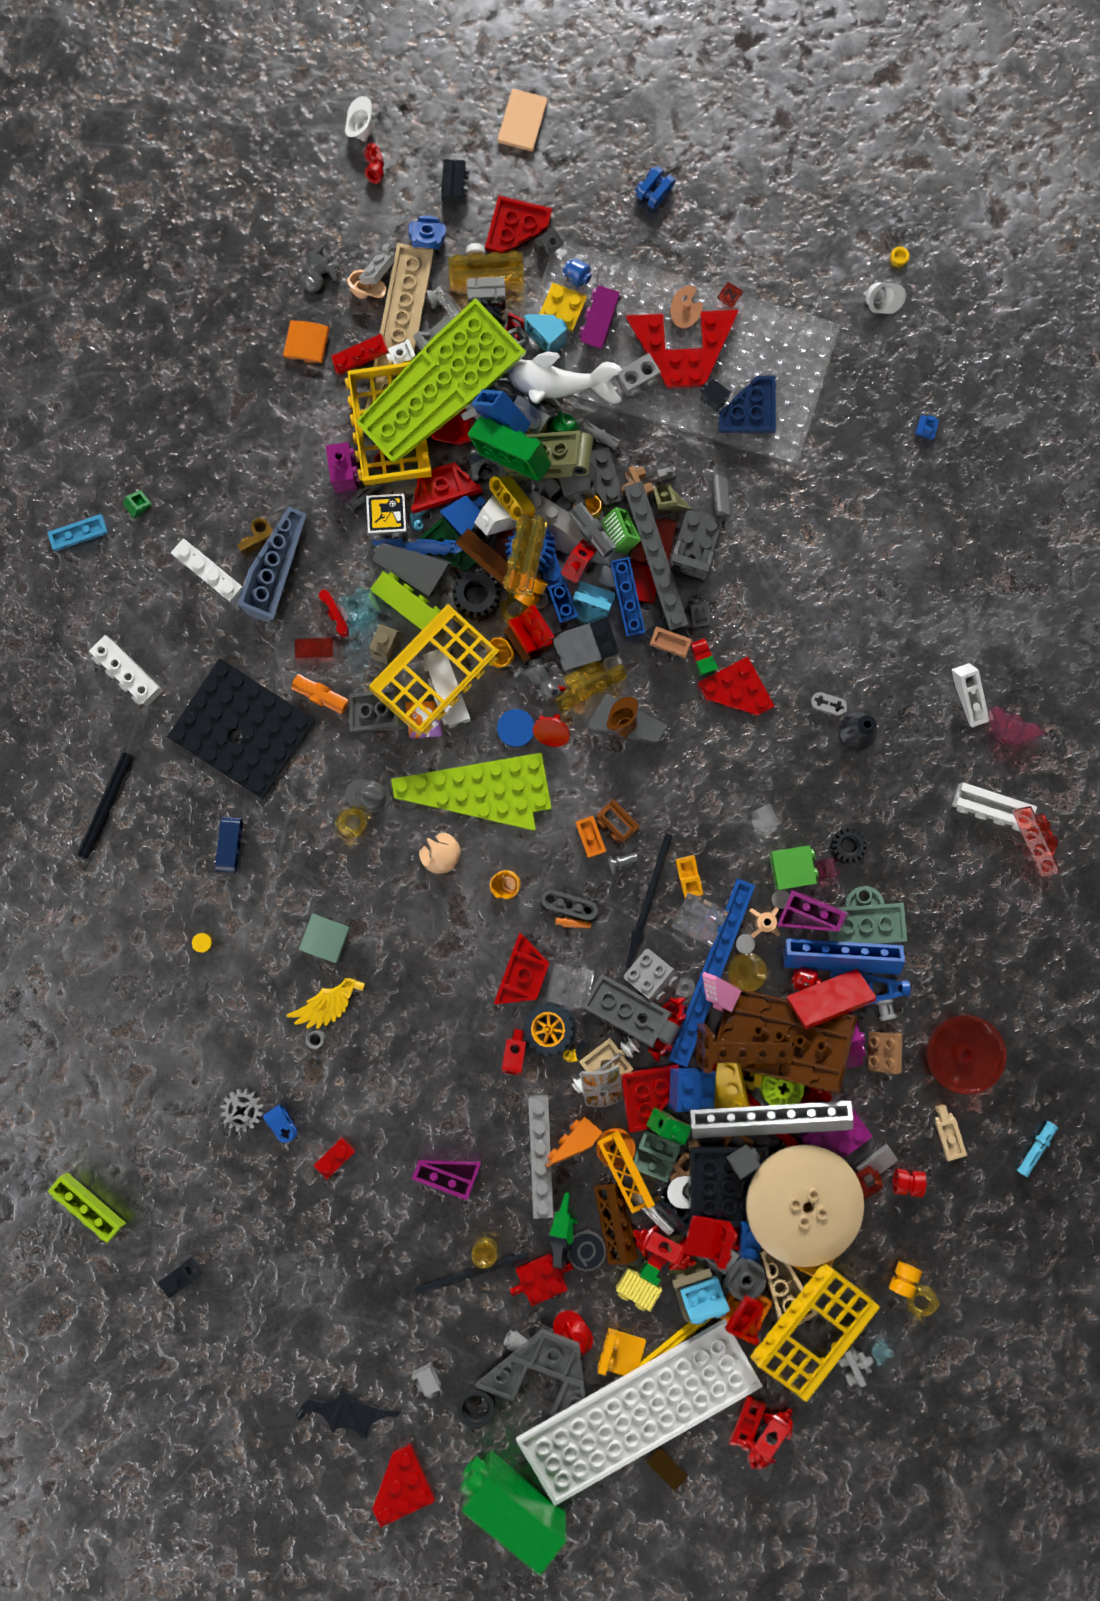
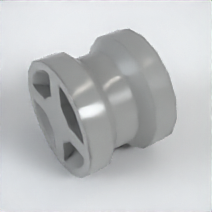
[426,286,446,309]

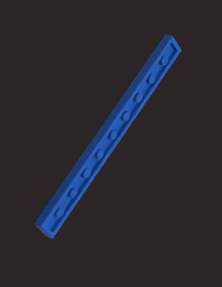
[668,879,755,1067]

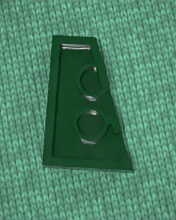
[415,517,477,573]

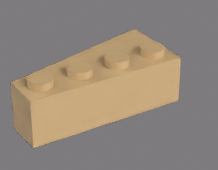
[760,1247,818,1325]

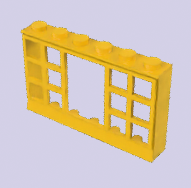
[345,362,432,486]
[368,604,499,737]
[750,1263,880,1402]

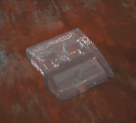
[435,291,462,319]
[546,963,594,1009]

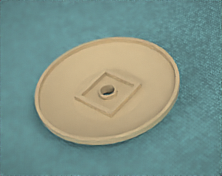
[746,1145,864,1267]

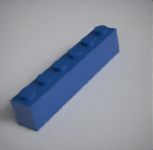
[783,938,905,975]

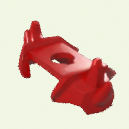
[648,997,687,1061]
[633,1225,696,1270]
[746,1409,793,1469]

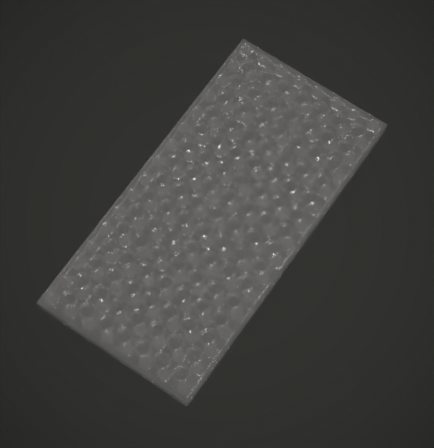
[522,240,841,466]

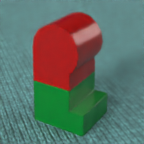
[690,638,718,678]
[639,1245,668,1287]

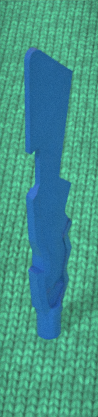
[372,539,463,556]

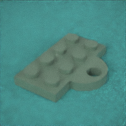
[827,886,907,944]

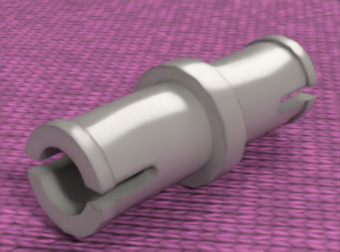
[582,421,620,451]

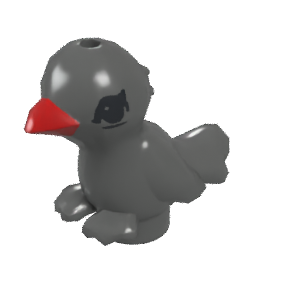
[513,659,566,703]

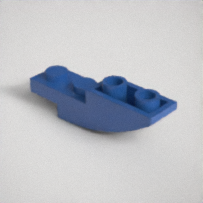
[540,550,578,623]

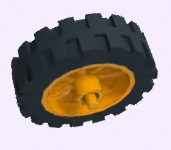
[523,1003,577,1056]

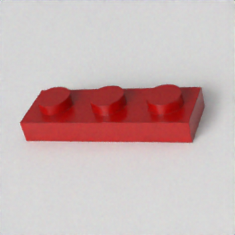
[331,334,389,375]

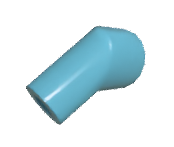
[410,510,427,531]

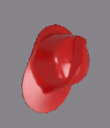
[553,1310,593,1356]

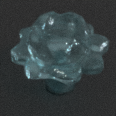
[872,1339,894,1365]

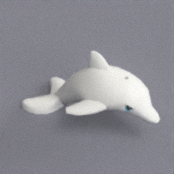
[508,352,622,407]

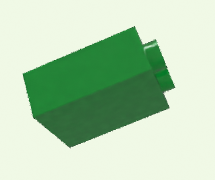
[459,1451,566,1575]

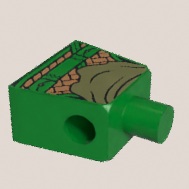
[646,1107,692,1145]

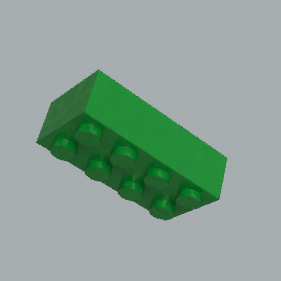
[467,416,552,482]

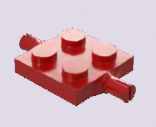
[509,1252,574,1306]

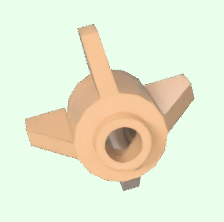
[749,907,781,938]

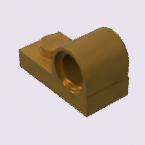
[237,518,273,555]

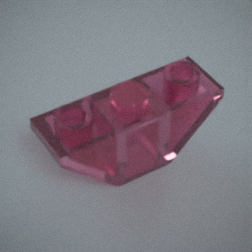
[987,706,1045,746]

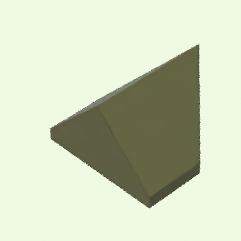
[653,484,693,515]

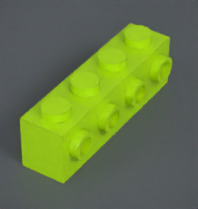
[370,571,441,630]
[47,1172,126,1243]

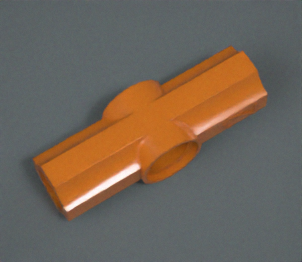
[291,674,349,715]

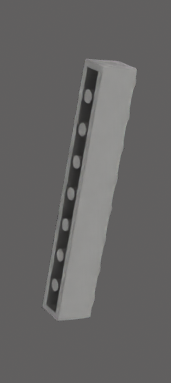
[691,1101,853,1138]

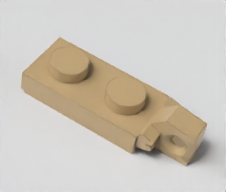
[935,1104,967,1161]

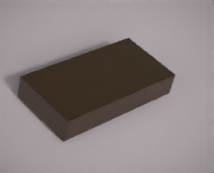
[645,1446,688,1491]

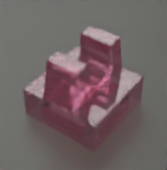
[815,857,841,880]

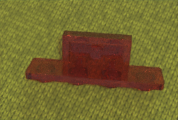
[1013,806,1060,876]

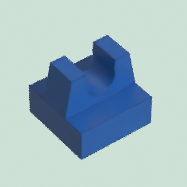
[915,415,939,440]

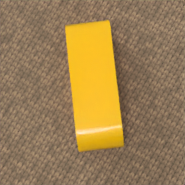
[489,476,535,520]

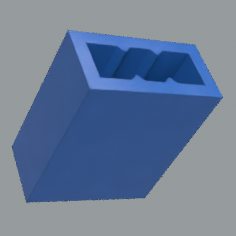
[471,389,531,434]

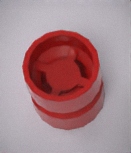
[893,1168,926,1198]

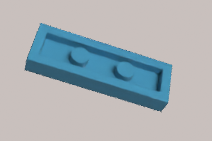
[47,514,109,552]

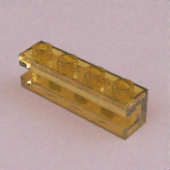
[448,251,524,286]
[503,514,548,596]

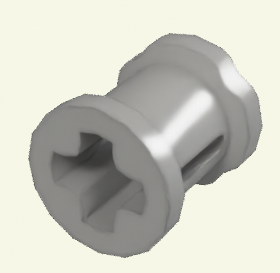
[876,998,897,1021]

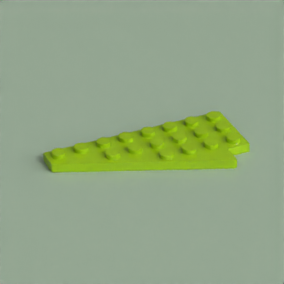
[391,753,552,831]

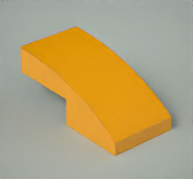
[675,855,703,899]

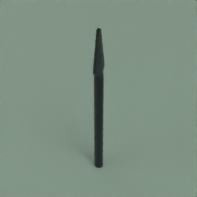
[625,833,673,968]

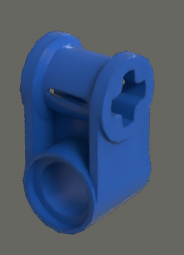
[263,1104,297,1143]

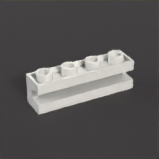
[421,649,471,728]
[952,782,1037,832]

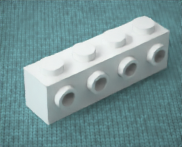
[89,635,163,706]

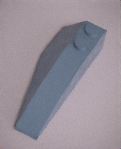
[237,506,306,622]

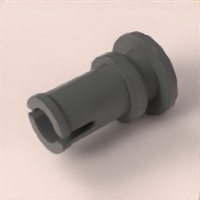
[608,852,639,875]

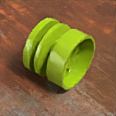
[758,1075,804,1106]

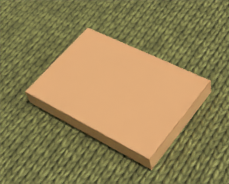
[497,88,548,152]

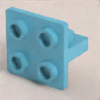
[573,582,616,623]

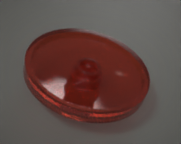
[926,1015,1006,1094]

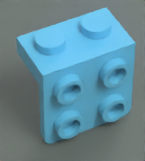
[679,1276,730,1324]

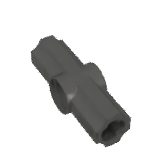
[569,502,616,558]

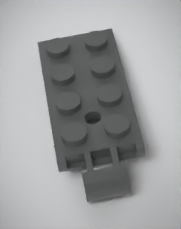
[582,974,680,1048]

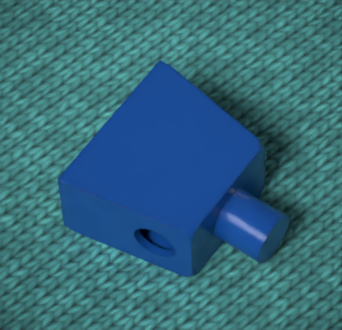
[440,496,487,537]

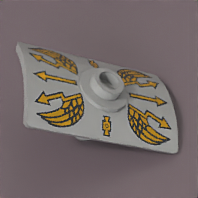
[580,1065,623,1107]

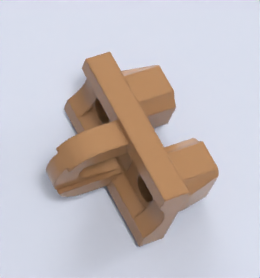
[620,466,654,497]

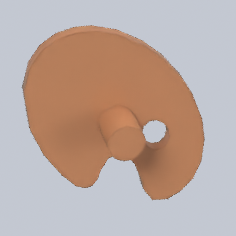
[670,286,703,329]

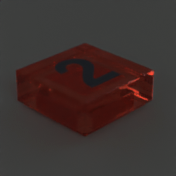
[717,282,743,309]

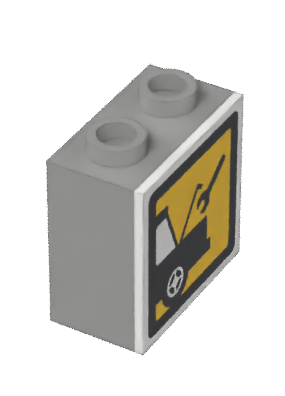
[366,494,408,540]

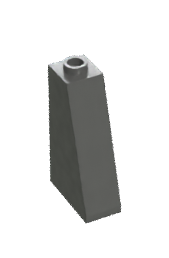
[372,543,452,596]
[588,693,668,744]

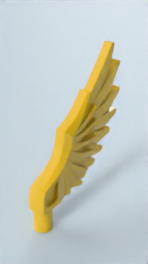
[287,978,365,1029]

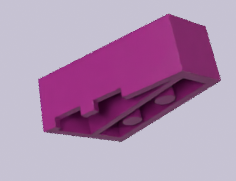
[579,285,622,350]

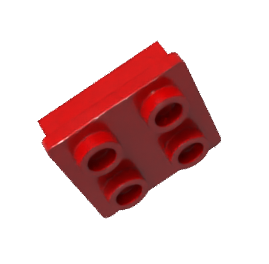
[507,605,555,653]

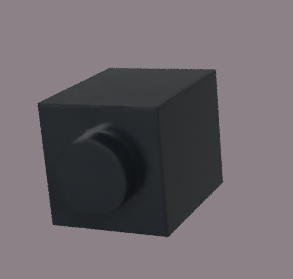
[700,379,731,413]

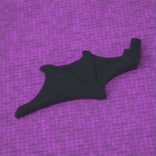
[295,1388,401,1440]

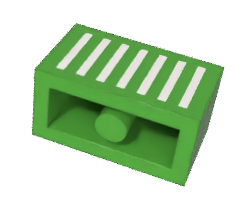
[601,507,641,554]

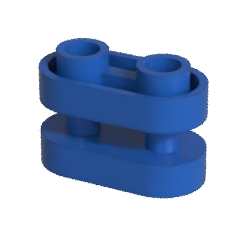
[635,166,676,210]

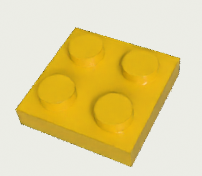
[539,282,587,332]

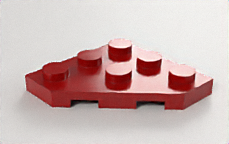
[485,195,552,255]
[697,656,775,716]
[620,1063,679,1133]
[372,1443,435,1528]

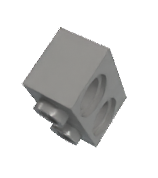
[616,353,661,397]

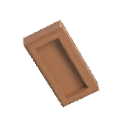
[649,627,692,658]

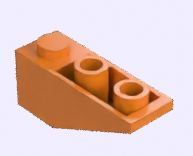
[545,1117,602,1168]

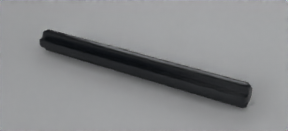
[77,752,133,859]

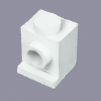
[386,339,416,365]

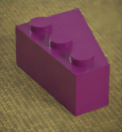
[777,890,850,932]
[412,1160,481,1200]

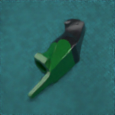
[548,1192,578,1269]

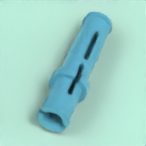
[1017,1121,1059,1177]

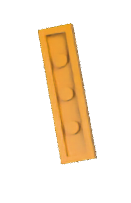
[597,1131,655,1213]

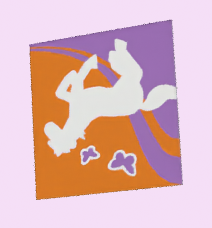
[405,701,442,738]

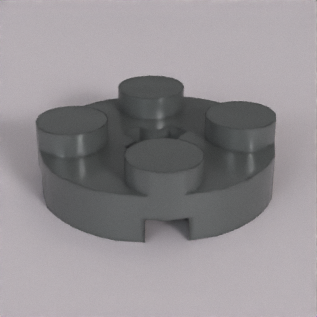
[725,1258,766,1300]

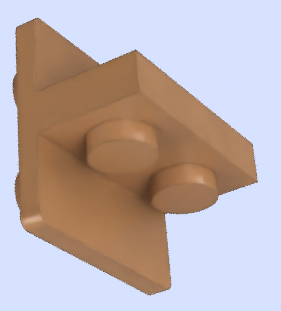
[868,1032,902,1074]

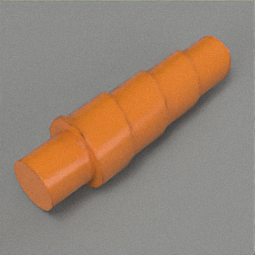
[555,917,591,929]

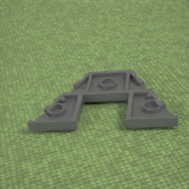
[476,1329,586,1416]

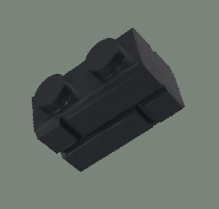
[441,159,470,204]

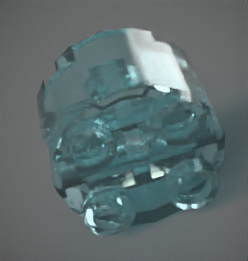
[337,587,382,627]

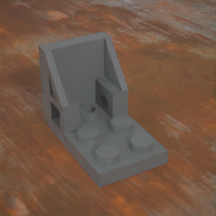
[670,509,723,580]

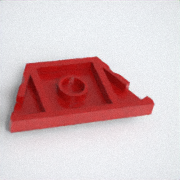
[411,462,482,514]
[494,933,549,1004]

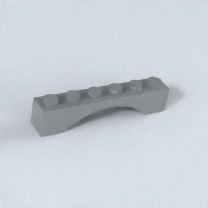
[528,1095,553,1219]

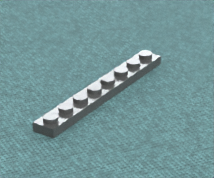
[624,481,688,631]

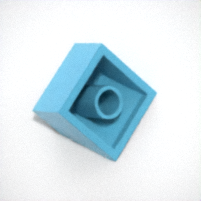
[524,314,567,353]

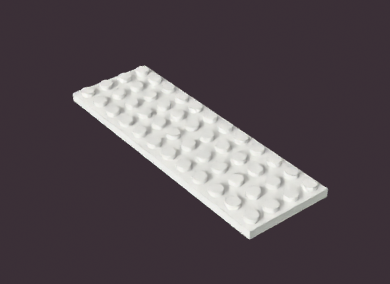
[516,1319,763,1506]

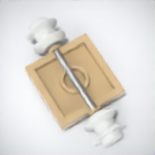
[572,1037,641,1094]

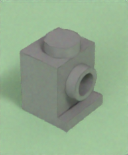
[412,1362,441,1398]

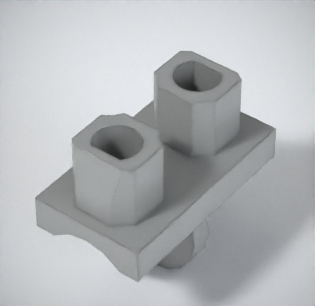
[838,1344,873,1387]

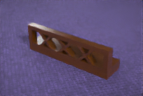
[455,528,524,594]
[594,1181,638,1265]

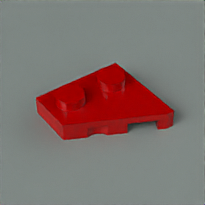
[724,1295,764,1346]

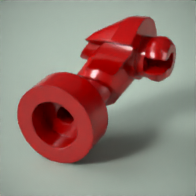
[364,143,384,184]

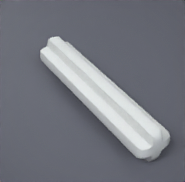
[628,1188,675,1235]

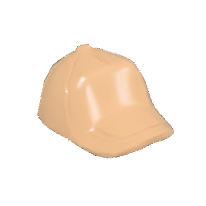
[347,270,386,299]

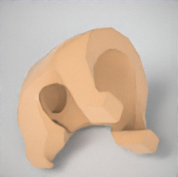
[419,832,461,874]

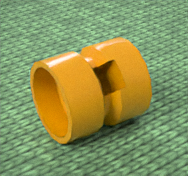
[514,573,548,606]
[888,1261,923,1299]

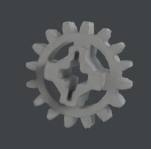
[221,1089,264,1132]

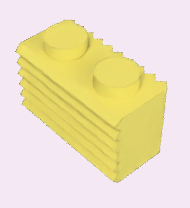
[616,1267,662,1312]

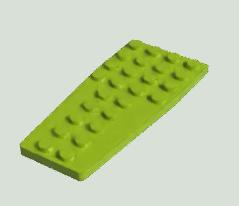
[357,298,527,463]

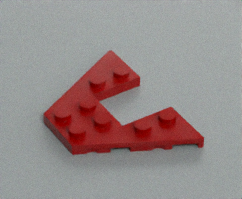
[626,310,738,389]

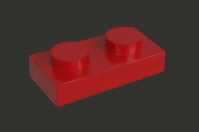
[313,1137,355,1180]

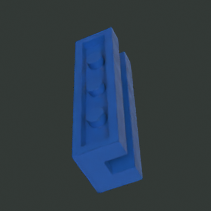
[610,557,645,638]

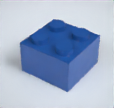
[669,1068,716,1112]

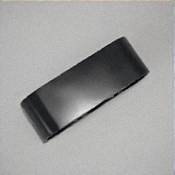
[652,1188,689,1238]

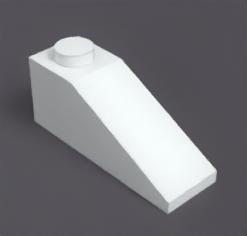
[952,663,989,727]

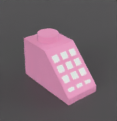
[702,972,741,1012]

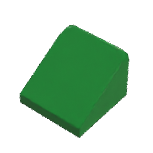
[123,490,152,518]

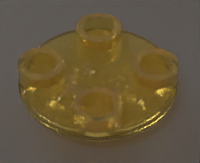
[728,953,767,991]

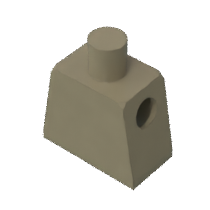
[369,624,402,665]

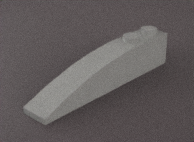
[514,491,629,568]

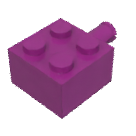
[325,442,361,493]

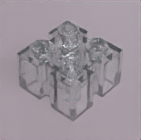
[671,893,729,947]

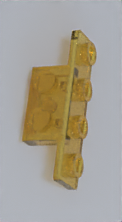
[555,661,627,712]

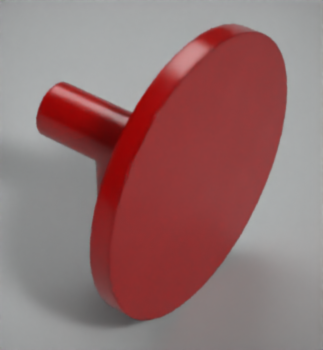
[532,714,570,747]

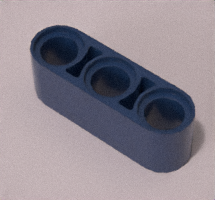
[215,816,243,874]

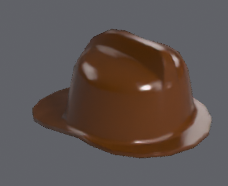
[606,697,638,739]

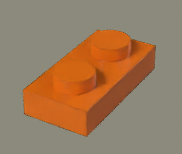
[575,816,606,858]

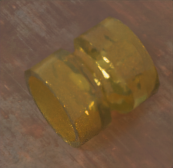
[471,1237,498,1268]

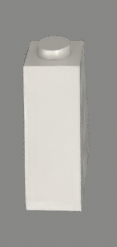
[474,494,520,536]

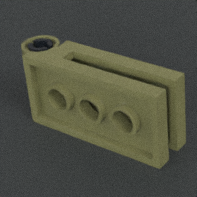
[503,430,593,480]

